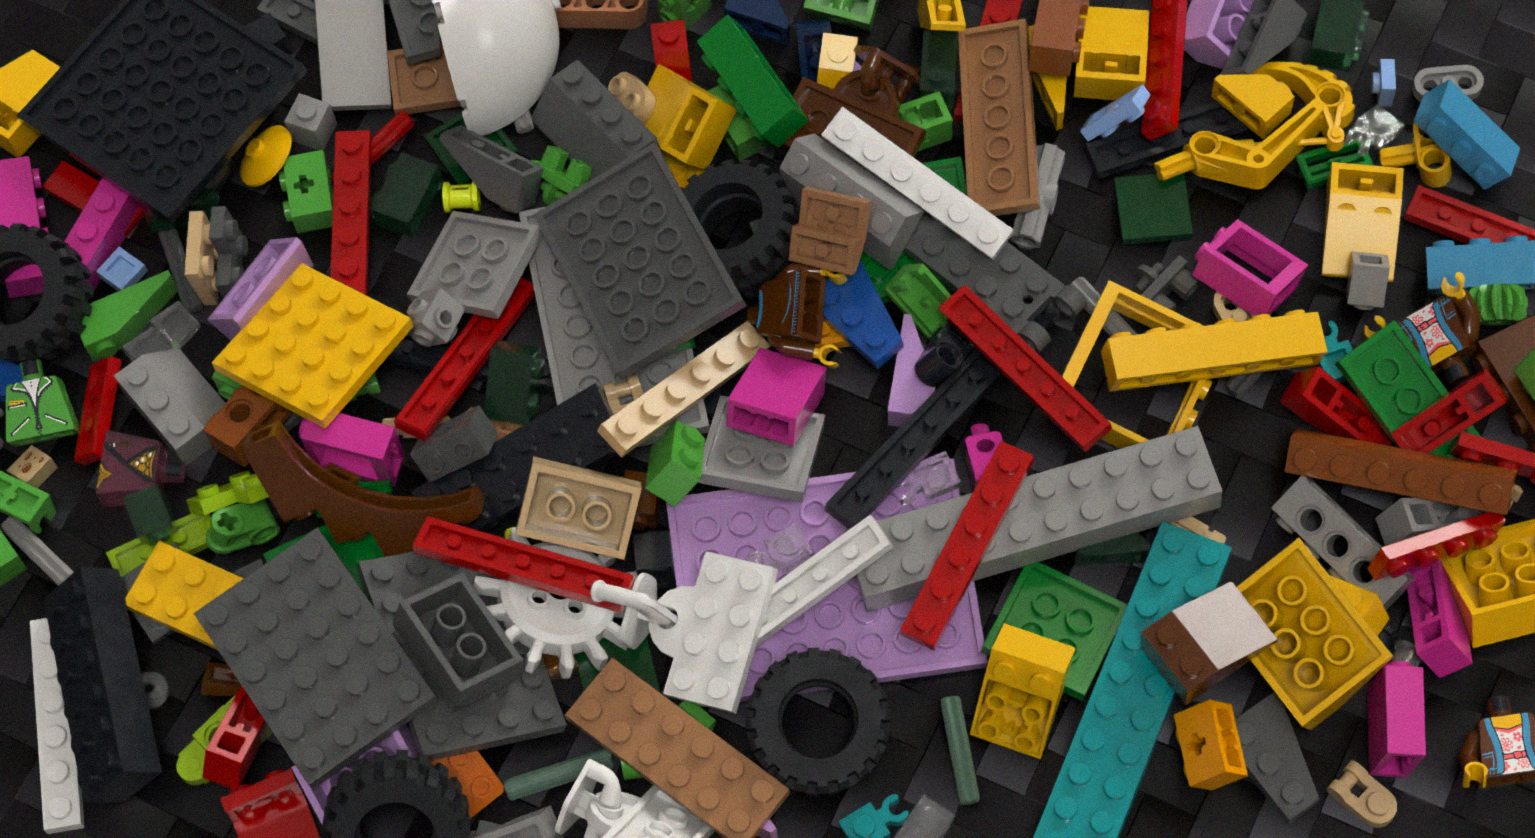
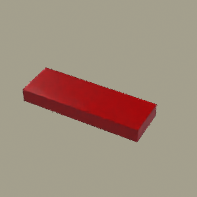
[42,161,147,238]
[74,356,122,466]

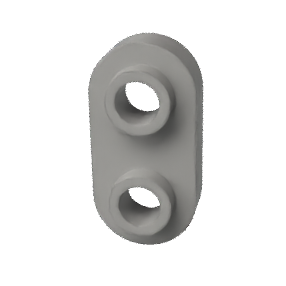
[1412,65,1484,102]

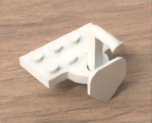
[590,551,778,714]
[555,759,715,838]

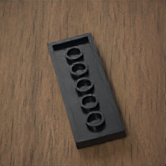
[411,383,618,532]

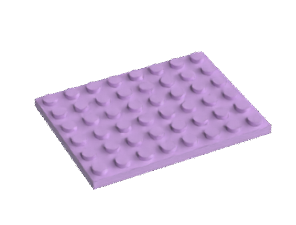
[666,458,988,707]

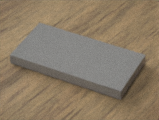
[314,0,392,111]

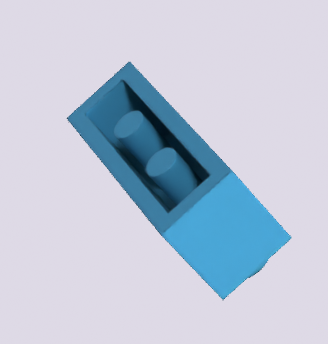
[1414,79,1520,190]
[1425,236,1535,296]

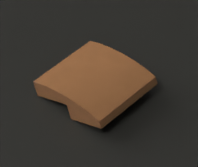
[788,186,872,276]

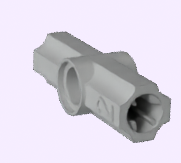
[1011,143,1065,250]

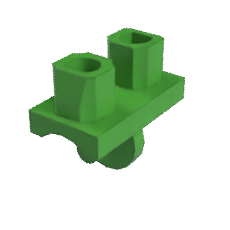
[530,145,593,205]

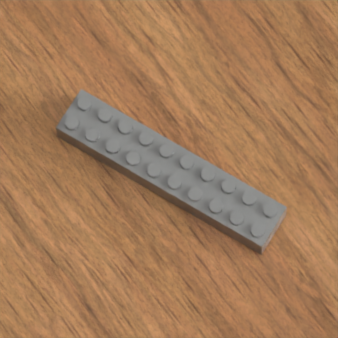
[843,426,1223,613]

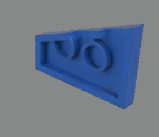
[823,260,904,369]

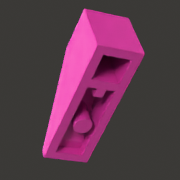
[1407,559,1473,678]

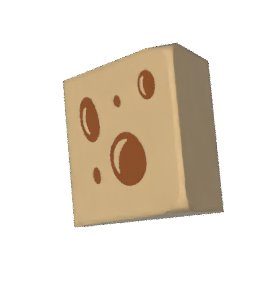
[7,445,58,488]

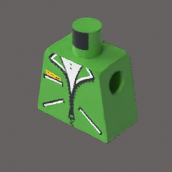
[6,359,80,447]

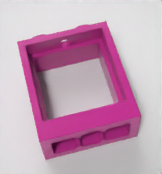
[1192,219,1308,316]
[299,413,406,487]

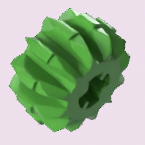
[1469,283,1528,327]

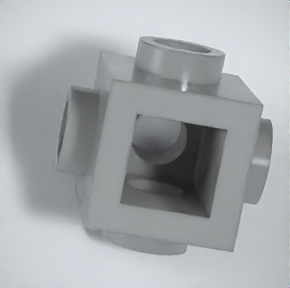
[407,288,466,347]

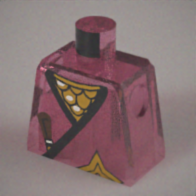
[96,431,185,507]

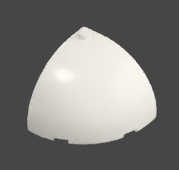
[432,0,561,136]

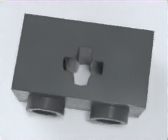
[410,406,499,482]

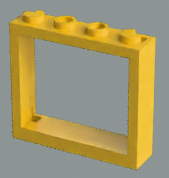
[1062,280,1212,449]

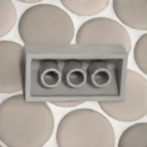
[779,133,924,270]

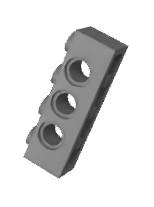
[1272,476,1416,610]

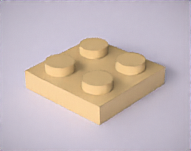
[184,211,219,306]

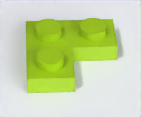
[186,471,269,515]

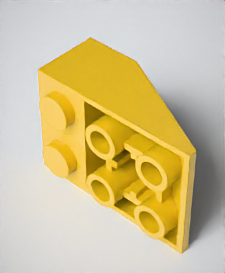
[1074,6,1149,100]
[0,50,60,157]
[642,64,737,169]
[1321,162,1404,282]
[969,623,1076,760]

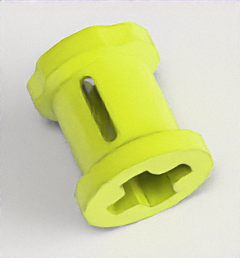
[442,181,481,213]

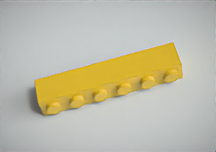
[1101,309,1328,392]

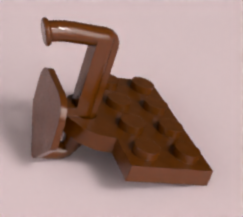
[782,45,927,188]

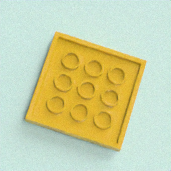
[212,263,414,429]

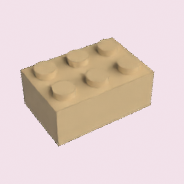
[515,456,642,560]

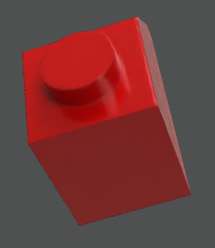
[650,20,692,82]

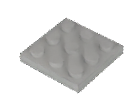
[407,211,544,319]
[698,395,825,502]

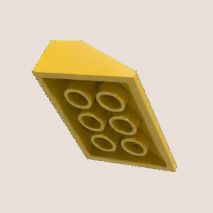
[1440,519,1535,648]
[1237,538,1394,730]

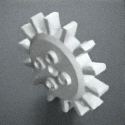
[473,527,638,679]

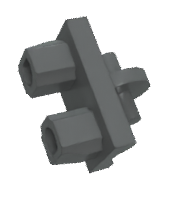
[1134,255,1198,311]

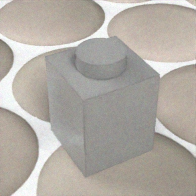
[284,93,337,150]
[1346,251,1390,310]

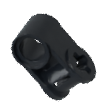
[914,321,973,387]

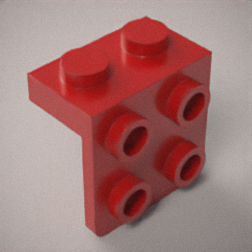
[220,769,321,838]

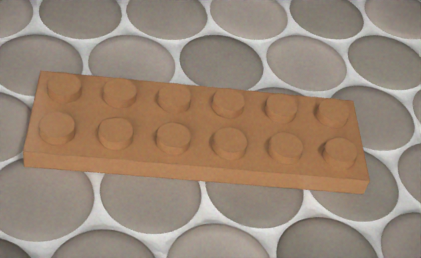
[958,18,1040,216]
[565,658,790,838]

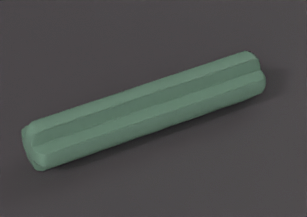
[941,696,980,805]
[504,748,614,800]

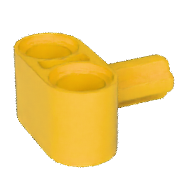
[1380,122,1452,188]

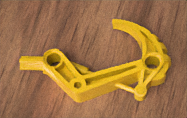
[1154,62,1355,190]

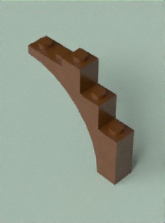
[241,420,485,557]

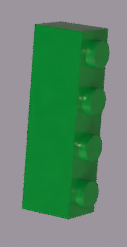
[697,14,810,148]

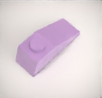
[888,314,936,427]

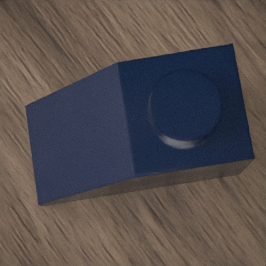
[724,0,791,46]
[795,18,831,82]

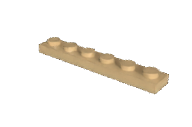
[597,321,771,458]

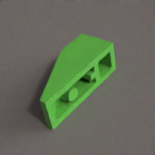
[79,270,178,361]

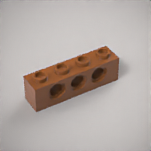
[202,385,292,467]

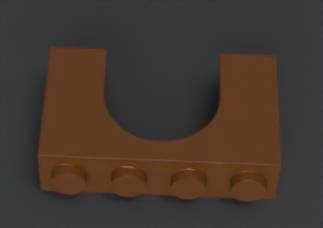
[1472,315,1535,453]

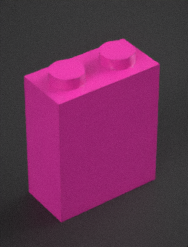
[726,348,827,446]
[1367,661,1426,778]

